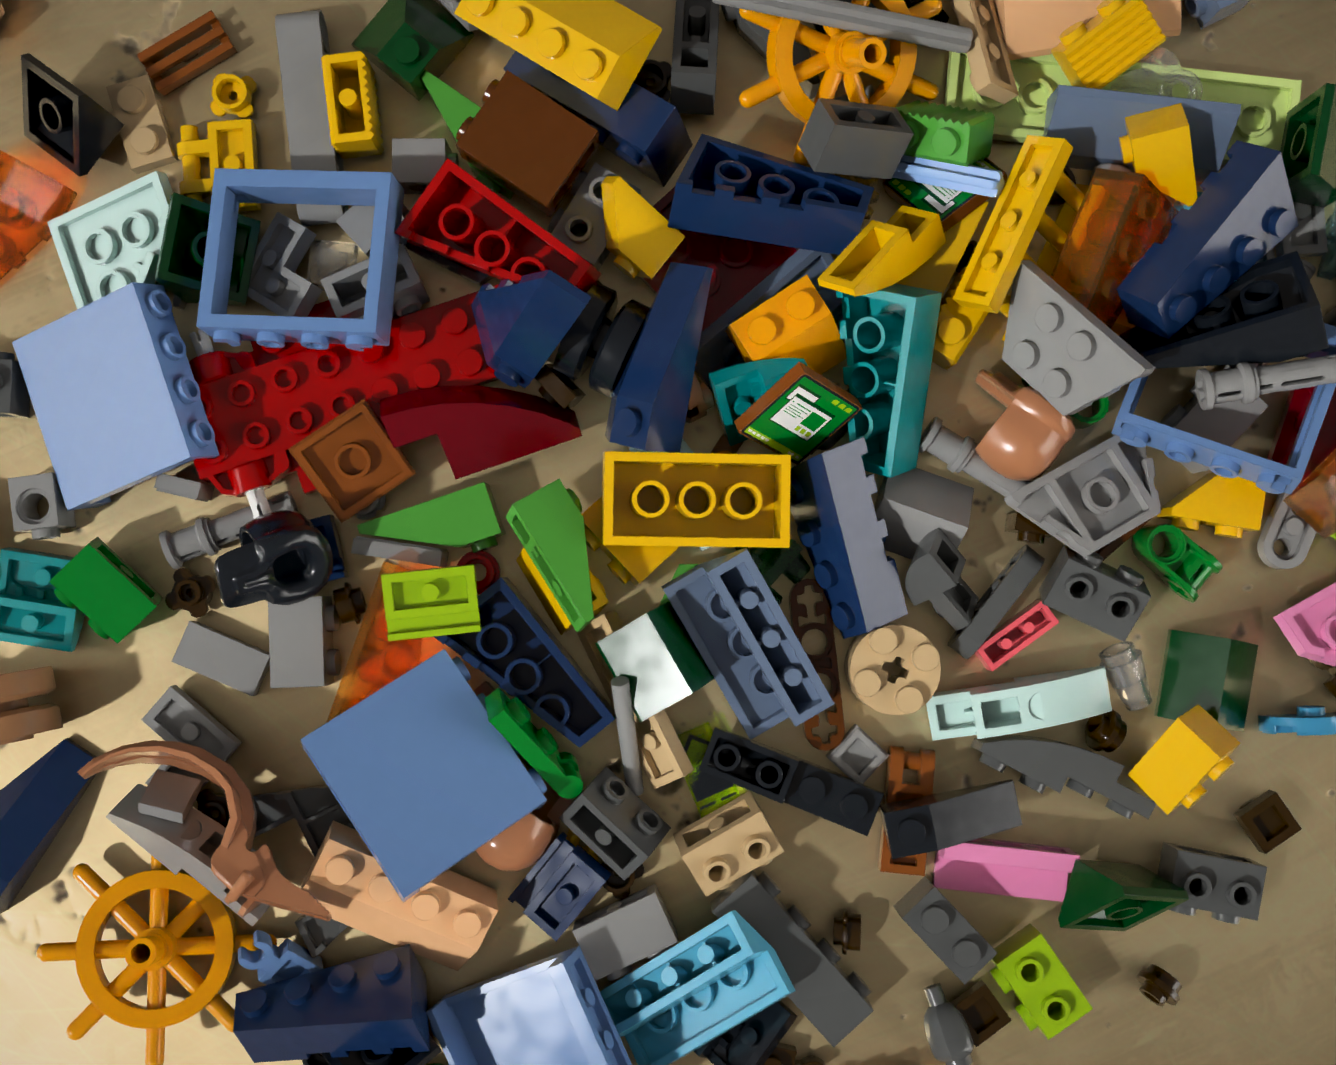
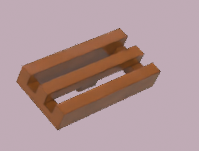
[136,10,238,96]

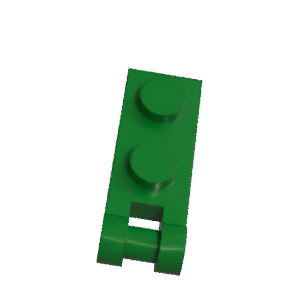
[484,688,583,799]

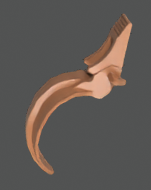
[77,740,332,921]

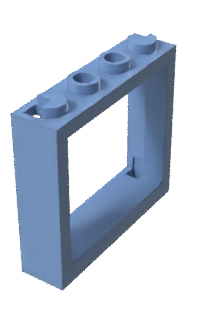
[196,168,404,351]
[1111,323,1336,495]

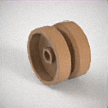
[0,666,63,745]

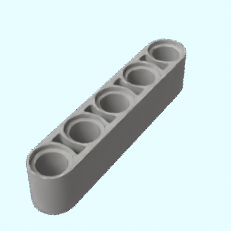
[275,9,348,227]

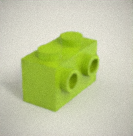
[989,924,1093,1040]

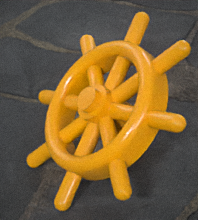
[739,0,942,165]
[36,855,277,1065]

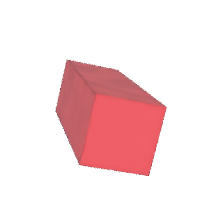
[975,600,1059,671]

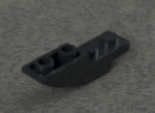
[699,727,884,836]

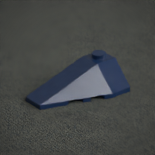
[605,262,713,453]
[471,269,591,389]
[0,738,96,914]

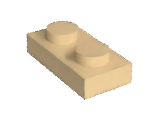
[106,74,178,174]

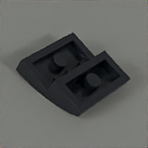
[694,1001,798,1065]

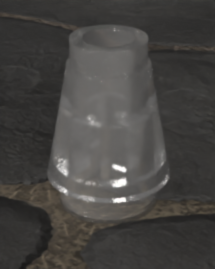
[1099,641,1152,711]

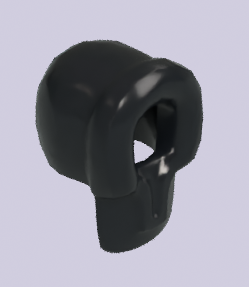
[214,510,333,608]

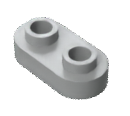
[1257,493,1326,569]

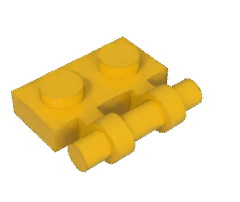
[177,119,261,212]

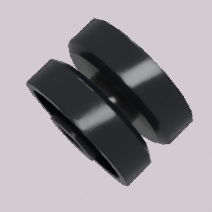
[553,281,650,398]

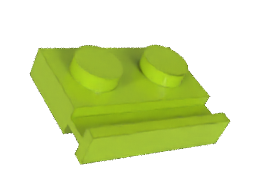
[381,564,482,641]

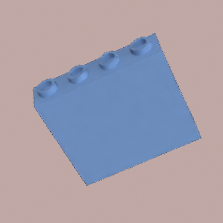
[12,282,220,511]
[300,649,547,902]
[426,946,632,1065]

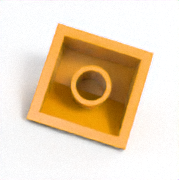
[725,274,846,375]

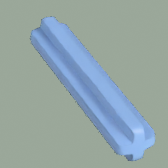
[893,155,1005,198]

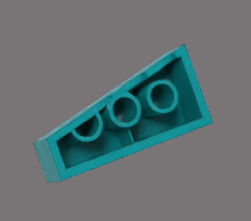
[836,283,942,478]

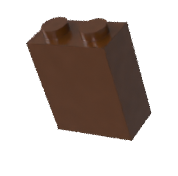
[456,70,600,217]

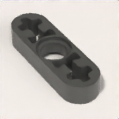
[948,545,1045,659]

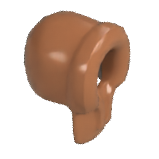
[975,369,1075,481]
[476,763,574,871]

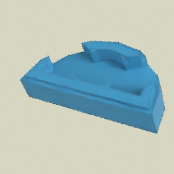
[1258,705,1336,736]

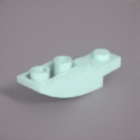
[926,666,1112,741]

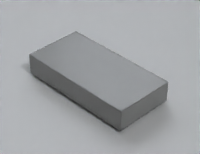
[351,536,449,567]
[172,621,270,696]

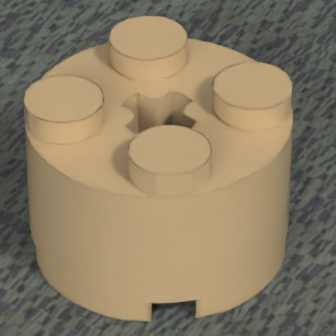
[844,623,941,715]

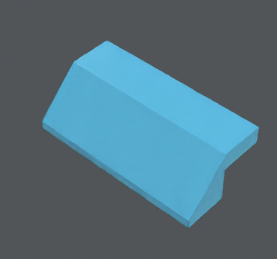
[600,910,796,1065]

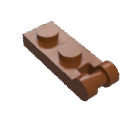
[878,745,936,876]

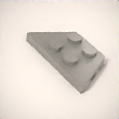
[1002,260,1155,416]
[1004,435,1161,557]

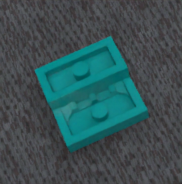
[709,358,808,446]
[0,547,85,652]

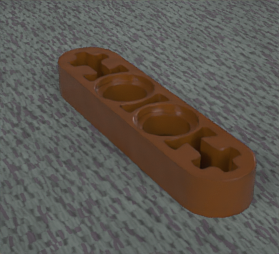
[789,579,845,751]

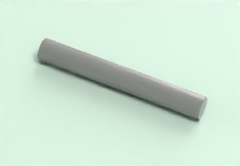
[611,676,644,796]

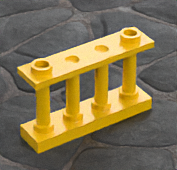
[952,135,1114,342]

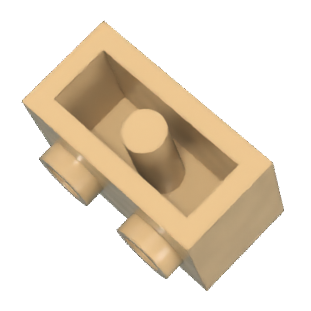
[673,791,784,897]

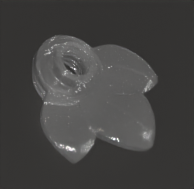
[1110,47,1203,100]

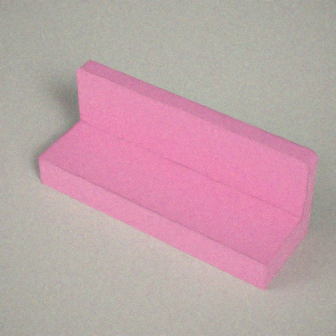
[932,838,1080,902]

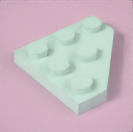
[47,170,173,309]

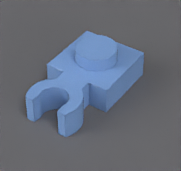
[237,930,323,985]

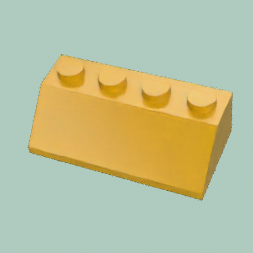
[454,0,662,111]

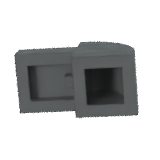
[905,528,979,631]

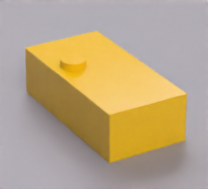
[602,451,791,548]

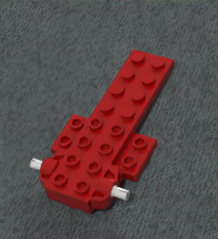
[189,284,499,519]

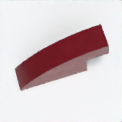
[380,386,582,479]

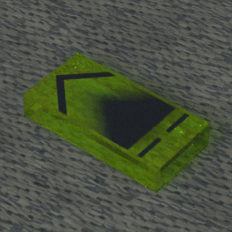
[677,721,740,818]

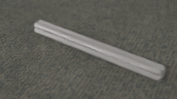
[712,0,973,53]

